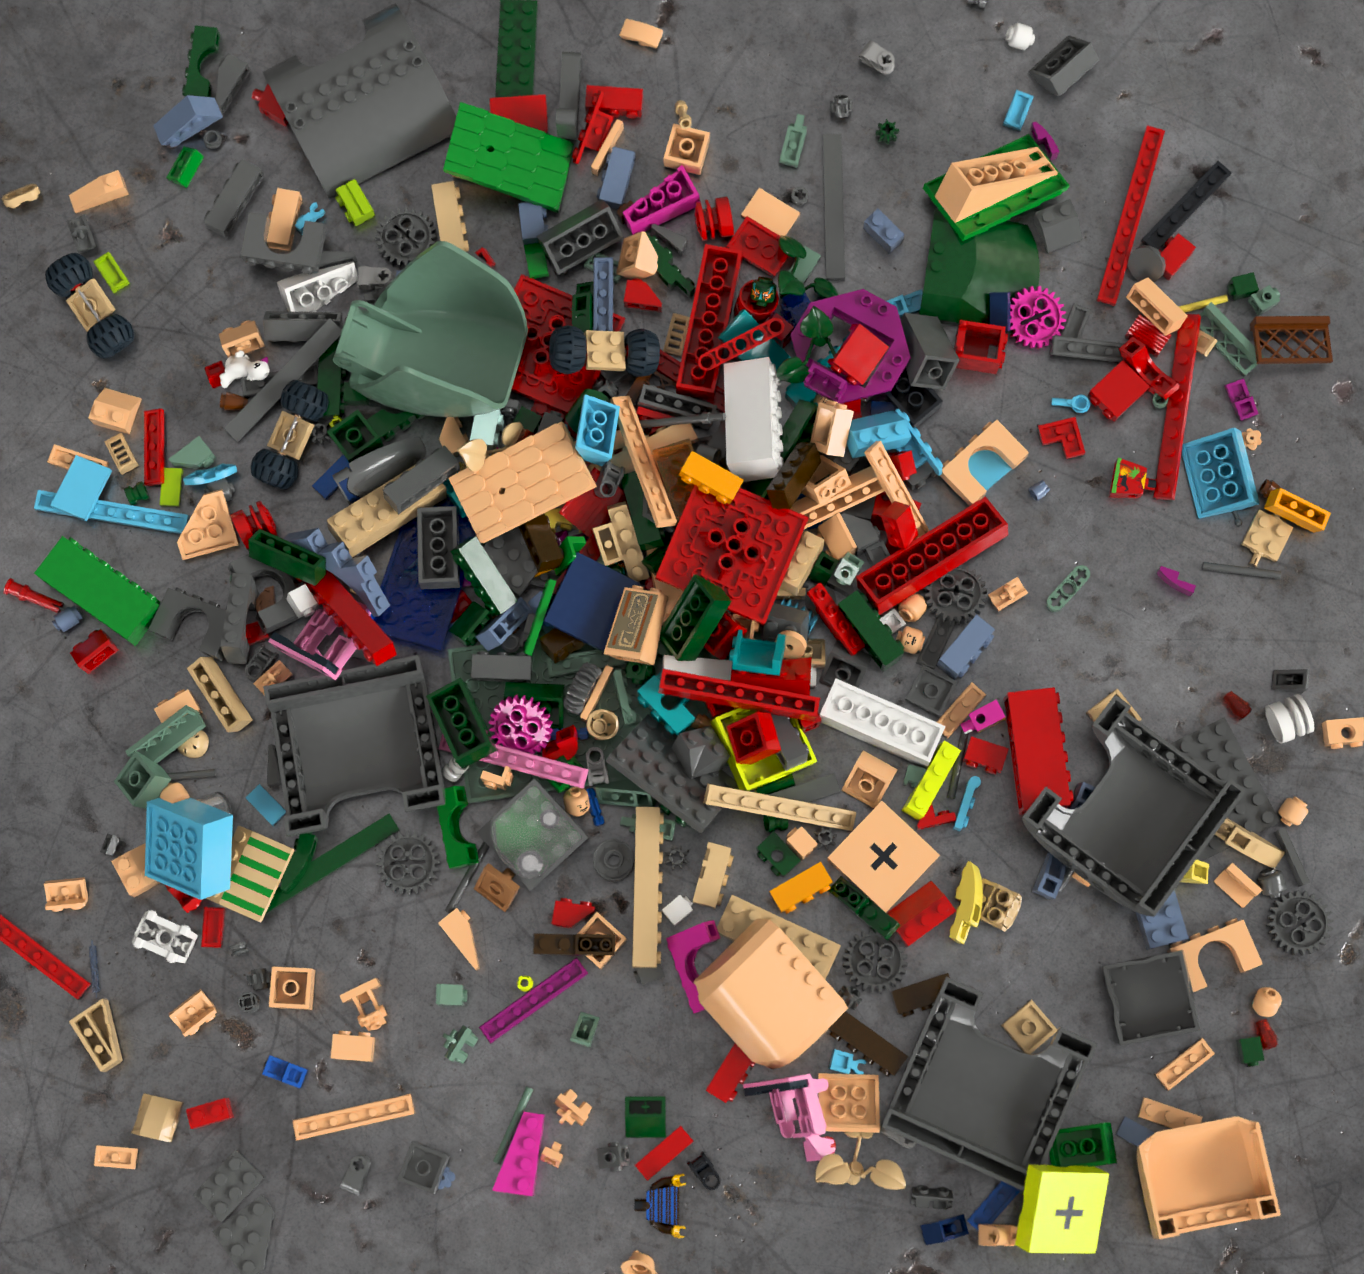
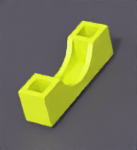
[901,740,961,820]

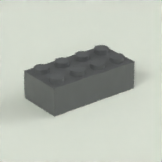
[536,199,624,275]
[417,506,460,589]

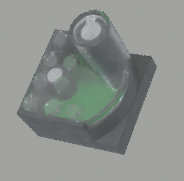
[477,779,589,891]

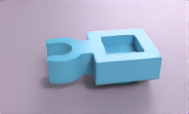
[828,1049,866,1075]

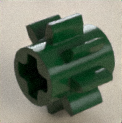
[875,119,899,145]

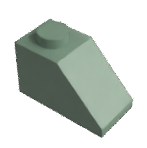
[169,436,216,470]
[436,984,468,1006]

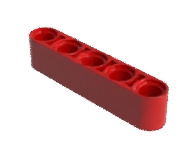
[697,318,784,371]

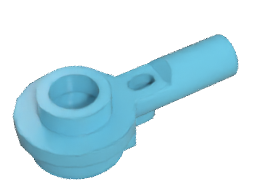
[1052,394,1091,414]

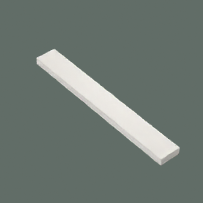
[662,655,817,688]

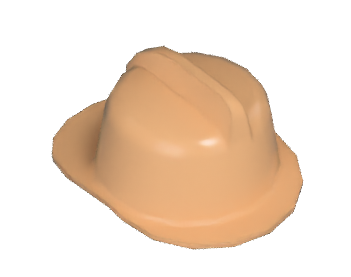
[621,1250,658,1274]

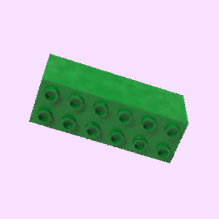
[34,536,161,647]

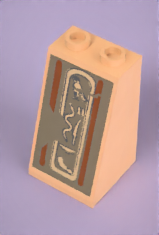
[604,585,668,665]

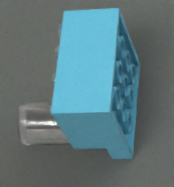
[145,792,233,900]

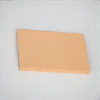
[741,188,800,236]

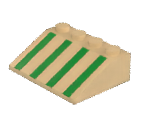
[206,825,295,923]

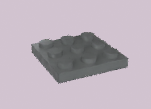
[483,526,538,596]

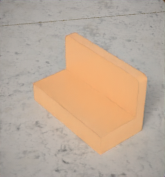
[1214,863,1262,908]

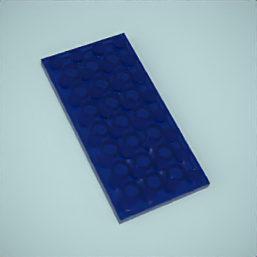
[370,496,478,652]

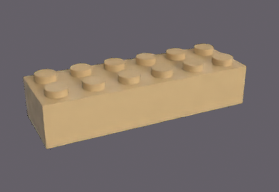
[327,464,447,557]
[717,895,841,980]

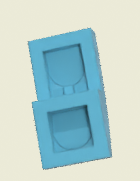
[887,289,923,317]

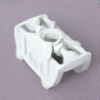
[132,910,198,963]

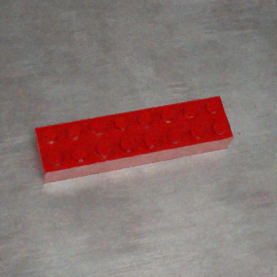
[676,244,743,400]
[856,496,1008,615]

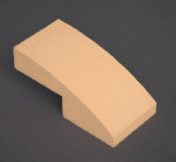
[620,19,663,48]

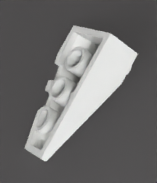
[277,261,358,312]

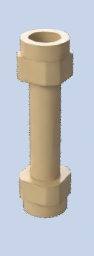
[675,100,691,129]

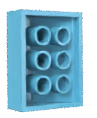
[1182,428,1260,519]

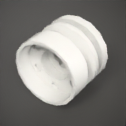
[1265,694,1314,744]

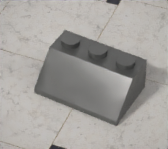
[1028,35,1099,96]

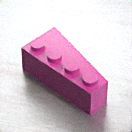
[623,165,700,235]
[492,1112,545,1196]

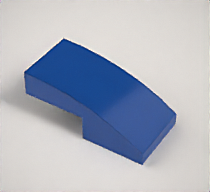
[262,1055,308,1088]

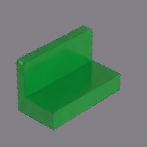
[554,536,586,576]

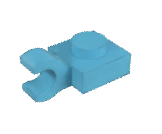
[295,202,325,235]

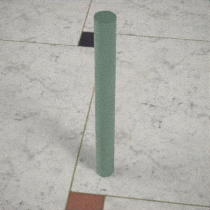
[493,1086,533,1164]

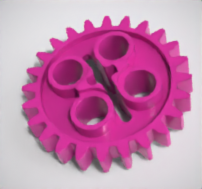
[1010,286,1066,349]
[489,695,553,755]

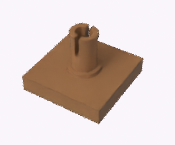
[474,863,520,912]

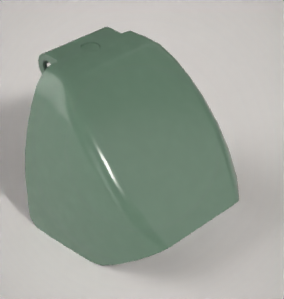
[333,241,528,417]

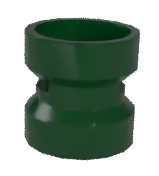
[124,481,149,505]
[763,815,788,832]

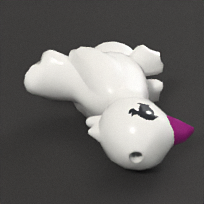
[219,350,270,388]

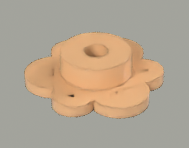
[1242,428,1262,450]

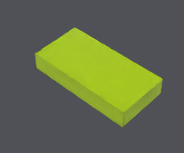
[93,252,130,293]
[160,468,183,507]

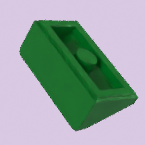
[166,146,204,188]

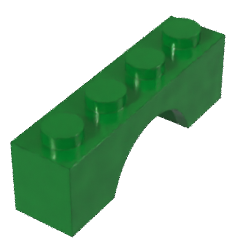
[437,786,479,869]

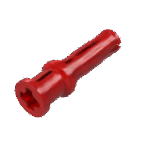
[3,578,64,614]

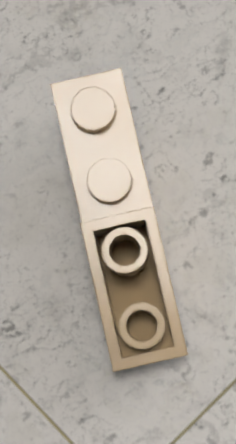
[1215,818,1285,868]

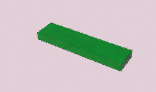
[523,578,556,656]

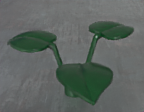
[778,236,839,303]
[777,306,836,383]

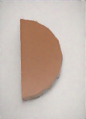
[256,586,276,612]

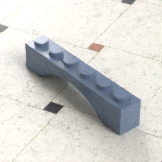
[1032,782,1096,900]

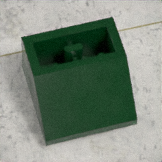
[448,601,493,647]
[625,1096,666,1138]

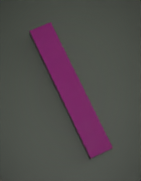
[479,957,588,1044]

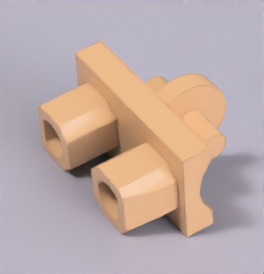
[988,577,1028,612]
[253,660,293,696]
[554,1089,592,1126]

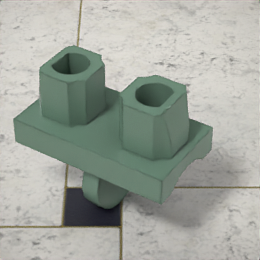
[443,1025,478,1063]

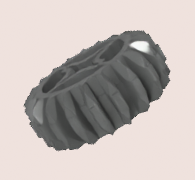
[563,662,602,715]

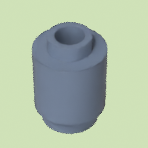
[52,605,83,632]

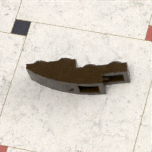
[533,934,615,956]

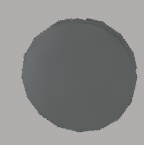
[1128,245,1166,282]

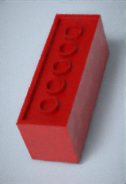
[1004,687,1074,815]

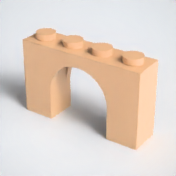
[940,420,1029,506]
[1167,918,1263,992]

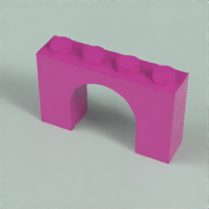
[666,920,721,1013]

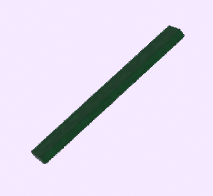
[265,813,400,914]

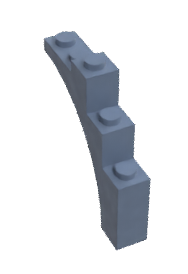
[283,528,390,617]

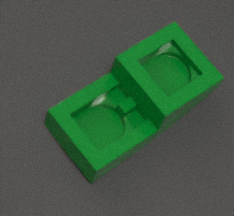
[524,242,549,279]

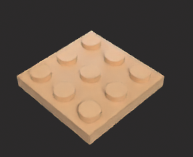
[818,1073,880,1133]

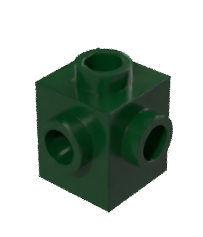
[625,662,655,685]

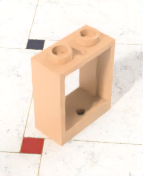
[810,399,854,457]
[801,455,851,505]

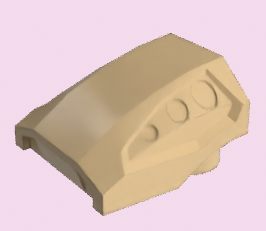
[980,878,1022,932]
[131,1093,183,1142]

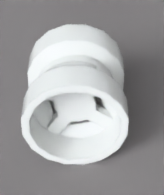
[442,757,469,782]

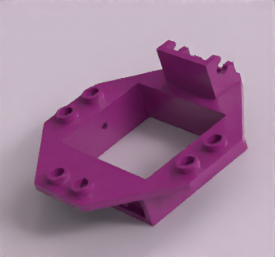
[791,289,911,404]

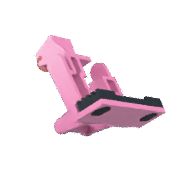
[268,601,374,680]
[743,1074,836,1162]

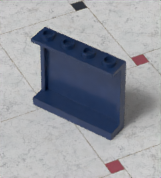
[542,552,640,655]

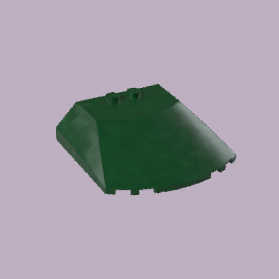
[919,209,1040,334]

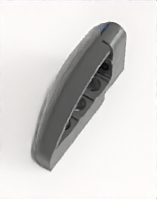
[332,437,427,505]

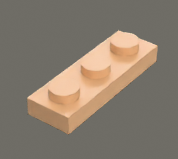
[1138,1097,1202,1129]

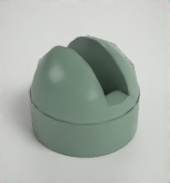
[1152,393,1168,409]

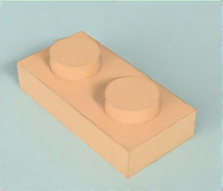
[94,1145,138,1169]

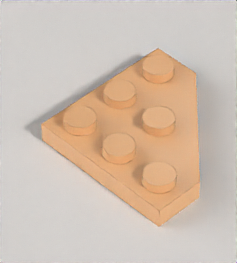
[177,489,239,560]

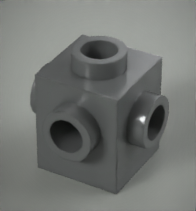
[592,378,619,401]
[597,1142,630,1172]

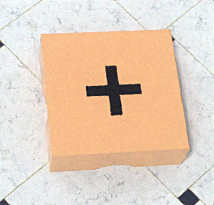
[827,801,940,912]

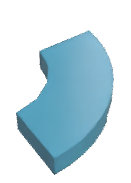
[183,463,238,485]

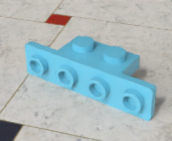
[895,408,943,476]

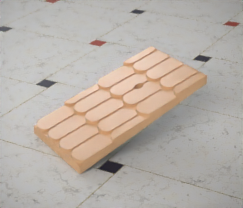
[448,422,597,543]

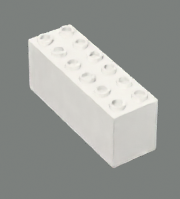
[724,357,784,482]
[820,679,945,768]

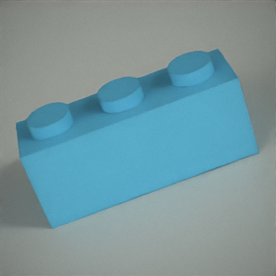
[575,394,620,466]
[847,410,912,459]

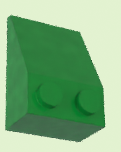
[1049,1123,1117,1167]

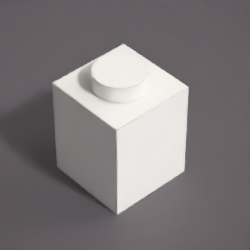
[286,584,317,619]
[662,895,693,926]

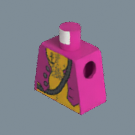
[960,699,1006,734]

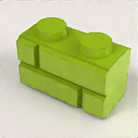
[335,179,375,226]

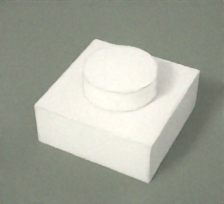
[879,608,906,635]

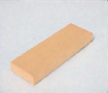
[591,119,624,176]
[47,444,109,470]
[580,665,614,722]
[937,682,986,739]
[1155,1038,1215,1091]

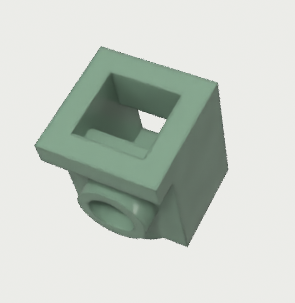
[1248,285,1280,316]
[833,552,864,585]
[902,764,927,788]

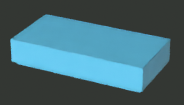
[1003,90,1034,131]
[245,784,286,826]

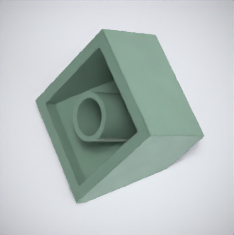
[114,751,171,809]

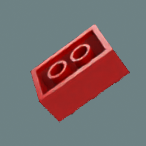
[887,881,956,947]

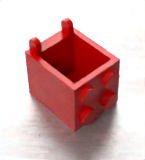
[954,320,1008,374]

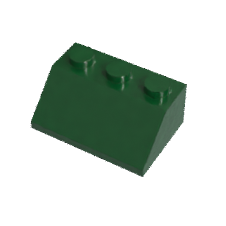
[504,682,565,730]

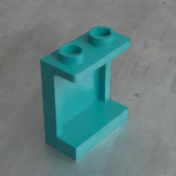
[729,630,786,676]

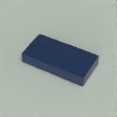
[990,292,1010,331]

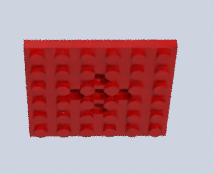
[511,274,625,414]
[655,485,809,625]

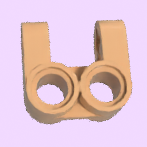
[978,1224,1018,1246]

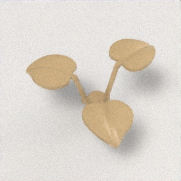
[457,422,525,471]
[815,1132,906,1189]

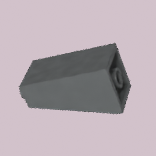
[900,313,959,390]

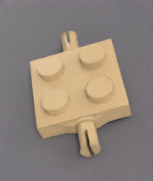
[1241,509,1293,567]

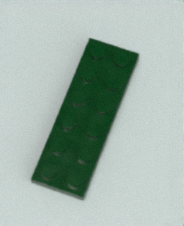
[495,0,538,98]

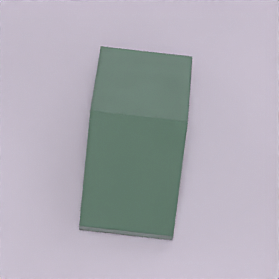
[570,1012,600,1048]

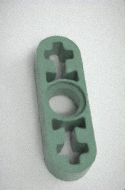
[1046,565,1090,612]

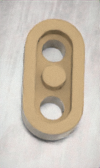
[2,184,40,208]

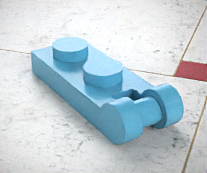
[953,776,981,831]

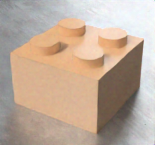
[664,123,710,175]
[578,912,627,970]
[269,967,315,1010]

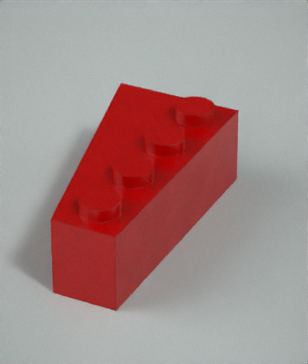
[731,657,812,696]

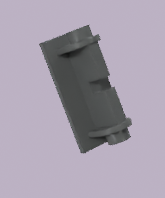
[911,1185,953,1210]

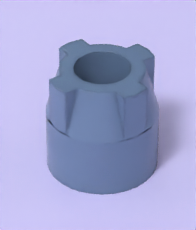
[1028,480,1050,501]

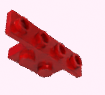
[571,91,614,164]
[807,583,865,656]

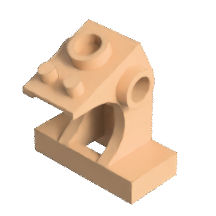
[339,978,387,1031]

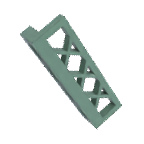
[1199,302,1264,377]
[125,705,206,764]

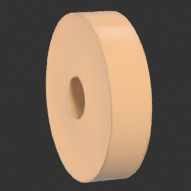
[775,630,807,659]

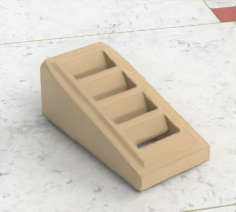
[663,313,690,357]
[104,433,139,475]

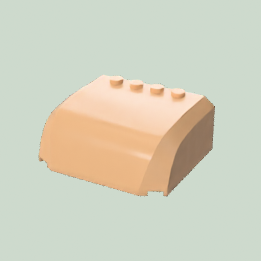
[694,919,848,1069]
[1137,1116,1281,1239]

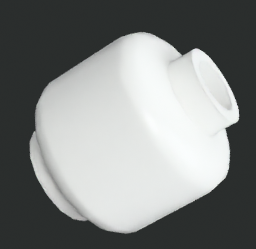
[1006,23,1035,50]

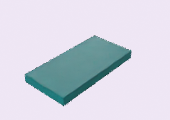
[718,309,790,373]

